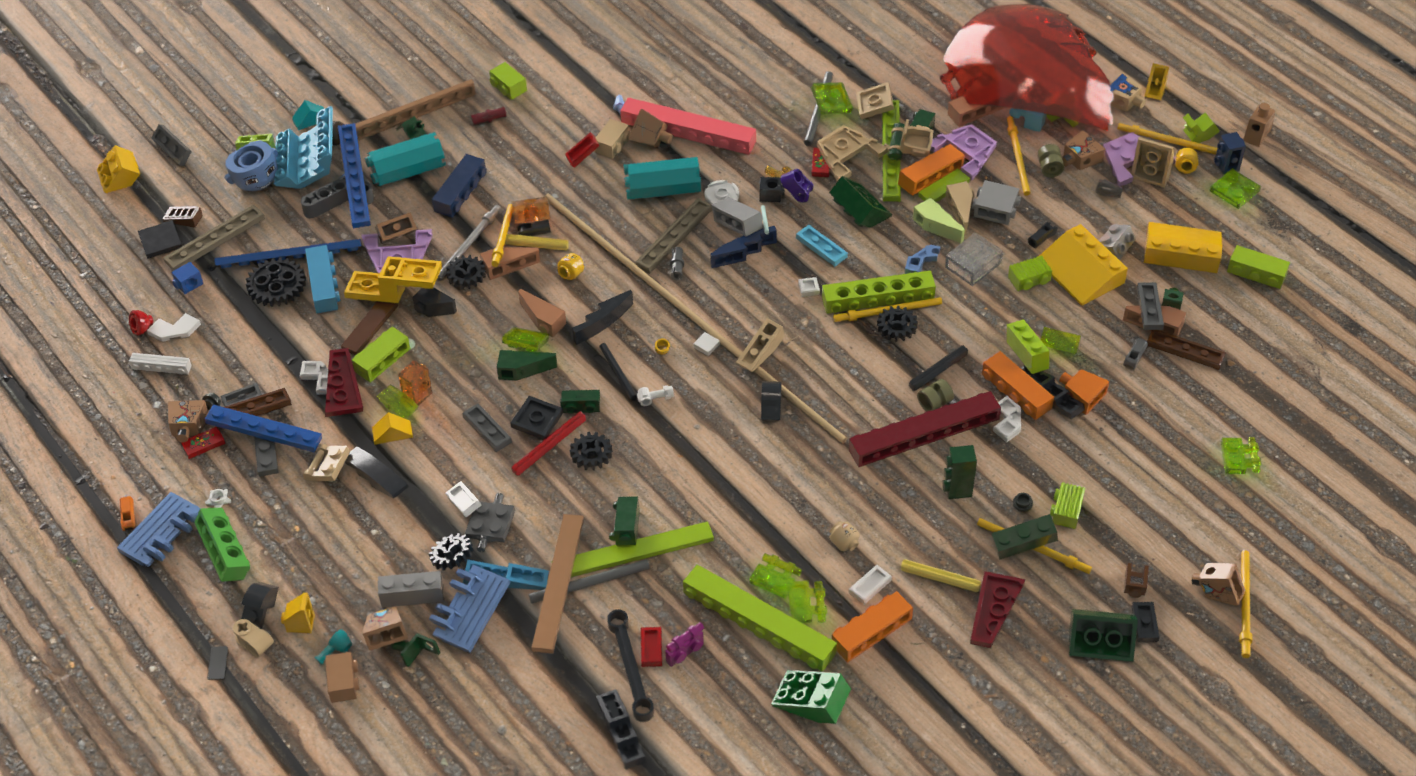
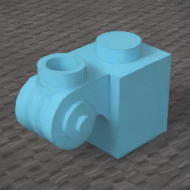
[1009,99,1048,132]

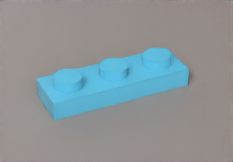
[796,225,848,267]

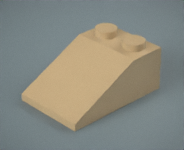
[1131,137,1174,187]

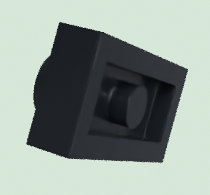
[1132,602,1160,642]

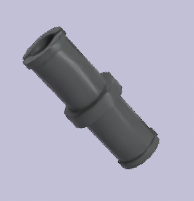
[670,247,684,280]

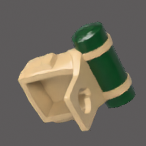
[888,119,933,161]

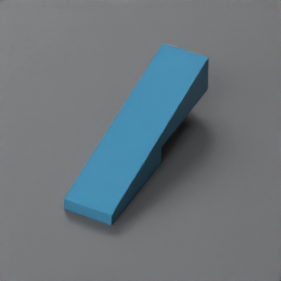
[463,559,549,590]

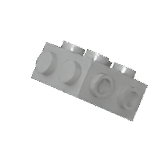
[972,180,1021,225]

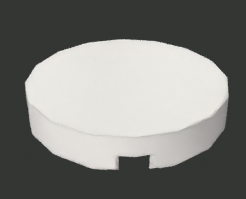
[704,180,740,205]

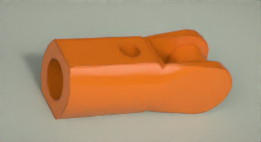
[119,496,136,531]

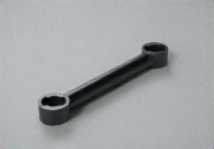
[607,609,654,722]

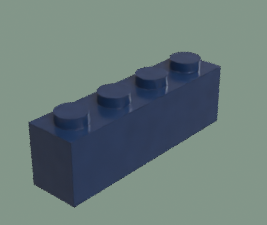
[432,154,487,218]

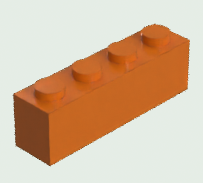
[898,144,965,196]
[982,351,1054,420]
[832,591,913,663]

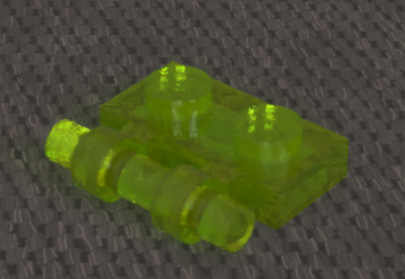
[1221,437,1261,474]
[749,553,802,599]
[787,581,828,623]

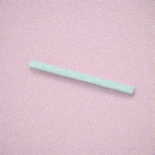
[761,205,769,234]

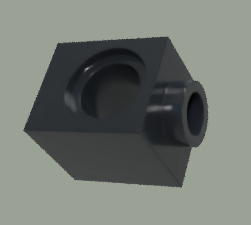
[759,177,785,203]

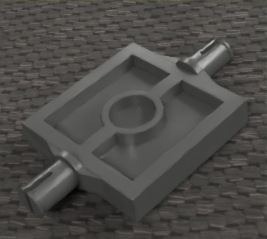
[465,493,516,553]

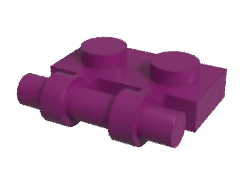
[665,622,704,667]

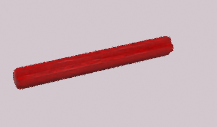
[511,411,586,476]

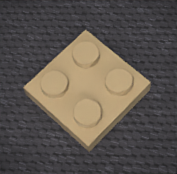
[856,82,894,120]

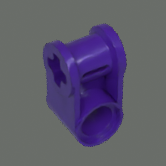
[781,169,814,203]

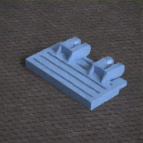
[117,492,200,567]
[429,565,510,653]

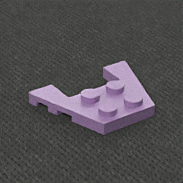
[930,124,997,180]
[1103,132,1175,187]
[362,229,433,273]

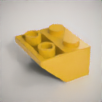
[97,145,140,193]

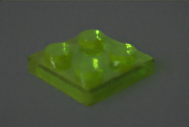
[810,82,854,114]
[1210,169,1261,209]
[502,327,549,352]

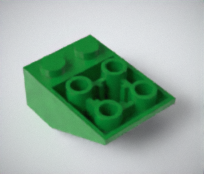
[771,670,851,724]

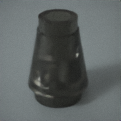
[1095,179,1123,198]

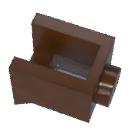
[1124,563,1149,598]

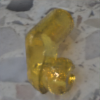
[765,166,791,177]

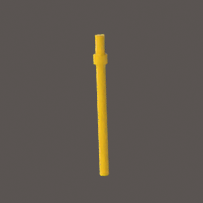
[1007,116,1031,196]
[1117,123,1217,155]
[491,204,514,267]
[833,297,942,322]
[977,518,1092,574]
[1239,551,1252,658]

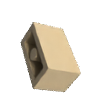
[595,119,630,159]

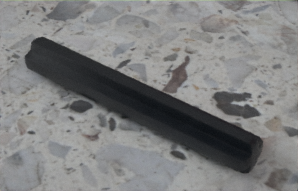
[908,345,968,391]

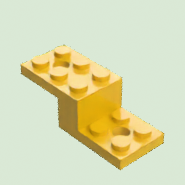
[344,256,442,303]

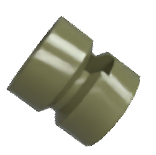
[1037,144,1064,178]
[917,379,954,411]

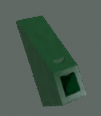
[496,350,558,381]

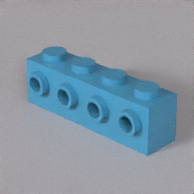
[305,245,341,313]

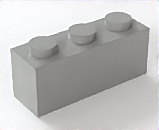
[711,197,763,236]
[378,571,444,608]

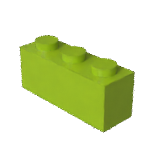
[1227,245,1290,289]
[1007,319,1049,374]
[352,326,410,383]

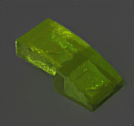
[376,384,419,419]

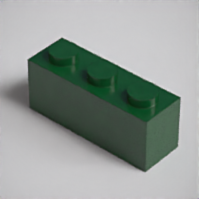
[942,445,977,499]
[991,514,1058,560]

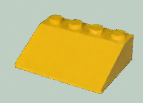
[1144,222,1222,273]
[1038,224,1128,306]

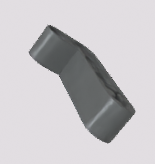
[301,176,374,218]

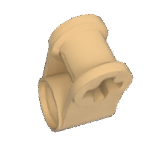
[233,619,274,657]

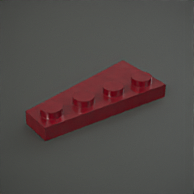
[325,348,363,417]
[970,571,1026,648]

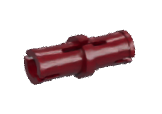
[471,106,507,125]

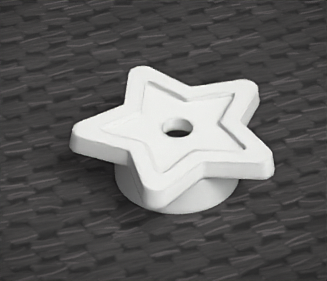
[205,489,231,508]

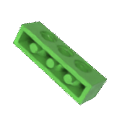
[194,508,250,581]

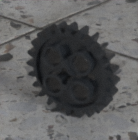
[246,258,306,307]

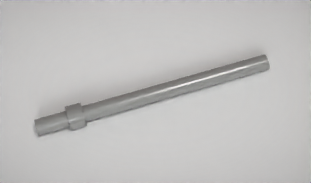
[437,205,501,280]

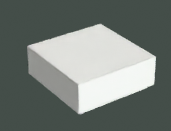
[798,277,820,297]
[693,332,720,356]

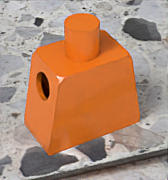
[1059,370,1109,415]

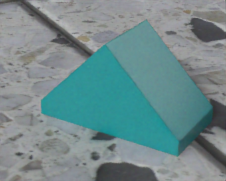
[292,100,325,131]

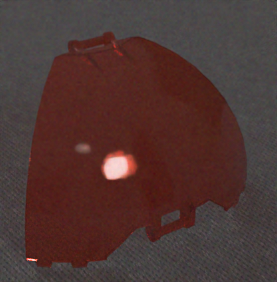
[939,4,1114,131]

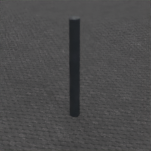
[599,343,637,400]

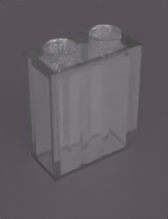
[945,233,1003,286]

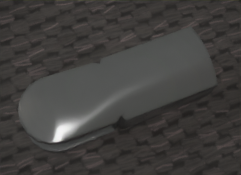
[1123,338,1148,370]

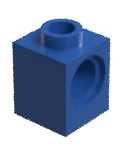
[171,262,204,294]

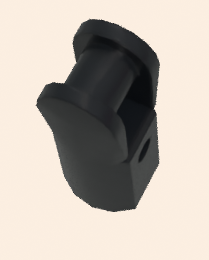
[517,220,551,236]
[1028,221,1058,248]

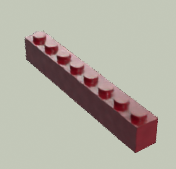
[849,391,1001,468]

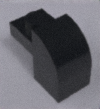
[761,381,782,420]
[241,582,279,629]

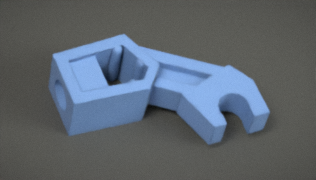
[905,245,940,274]

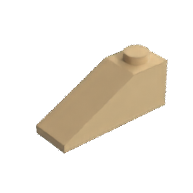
[946,181,974,235]
[736,318,785,372]

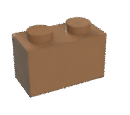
[375,212,417,244]
[325,652,360,703]

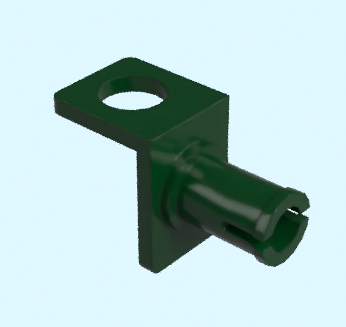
[396,116,427,139]
[1162,287,1184,310]
[391,633,441,667]

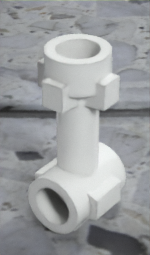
[637,385,674,406]

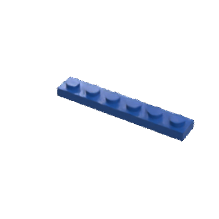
[205,405,322,453]

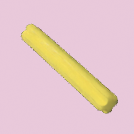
[498,234,569,251]
[901,559,981,592]

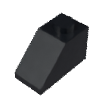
[412,287,457,317]

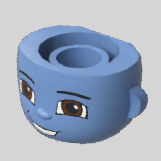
[224,141,278,191]

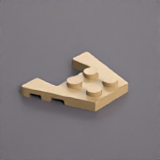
[817,125,890,181]

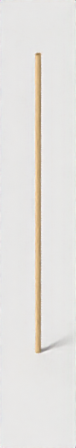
[544,194,847,444]

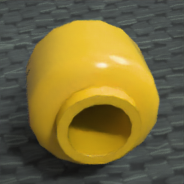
[1175,148,1198,174]
[557,253,584,280]

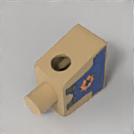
[1102,73,1146,111]

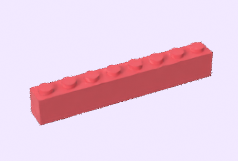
[620,97,756,155]

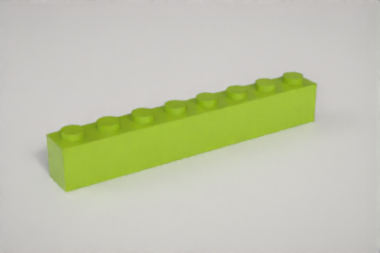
[683,564,837,672]

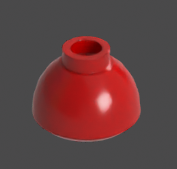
[129,310,153,336]

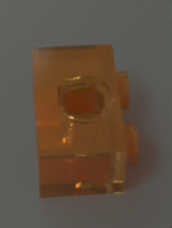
[512,197,550,224]
[398,360,433,407]

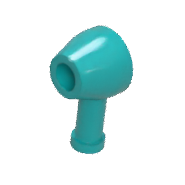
[314,629,352,665]

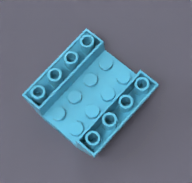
[274,106,333,189]

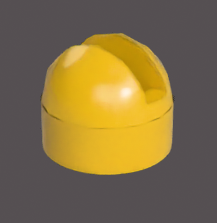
[655,338,670,355]

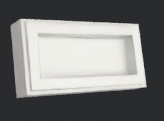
[445,481,482,517]
[849,565,892,605]

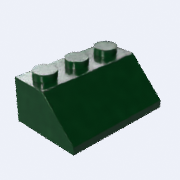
[829,176,892,228]
[1069,609,1138,662]

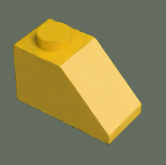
[281,593,315,633]

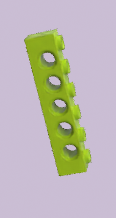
[822,270,936,314]

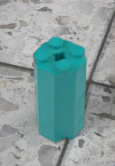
[364,132,446,187]
[623,157,701,200]

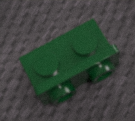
[560,390,600,414]

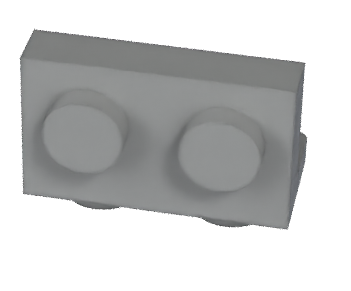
[1099,224,1136,260]

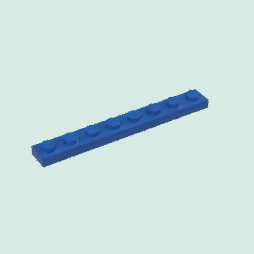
[338,123,371,229]
[214,239,362,268]

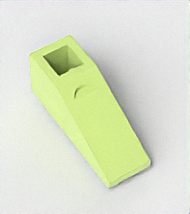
[913,198,965,243]

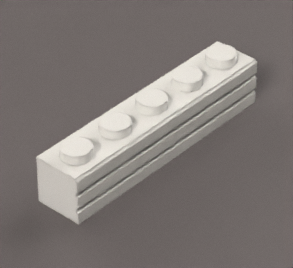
[129,353,192,374]

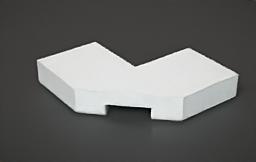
[147,313,201,342]
[300,361,328,394]
[993,396,1021,443]

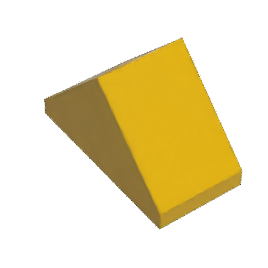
[1144,63,1170,100]
[372,412,413,445]

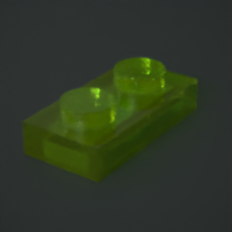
[1041,327,1081,354]

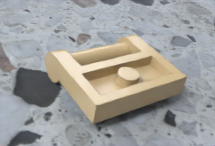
[303,443,350,481]

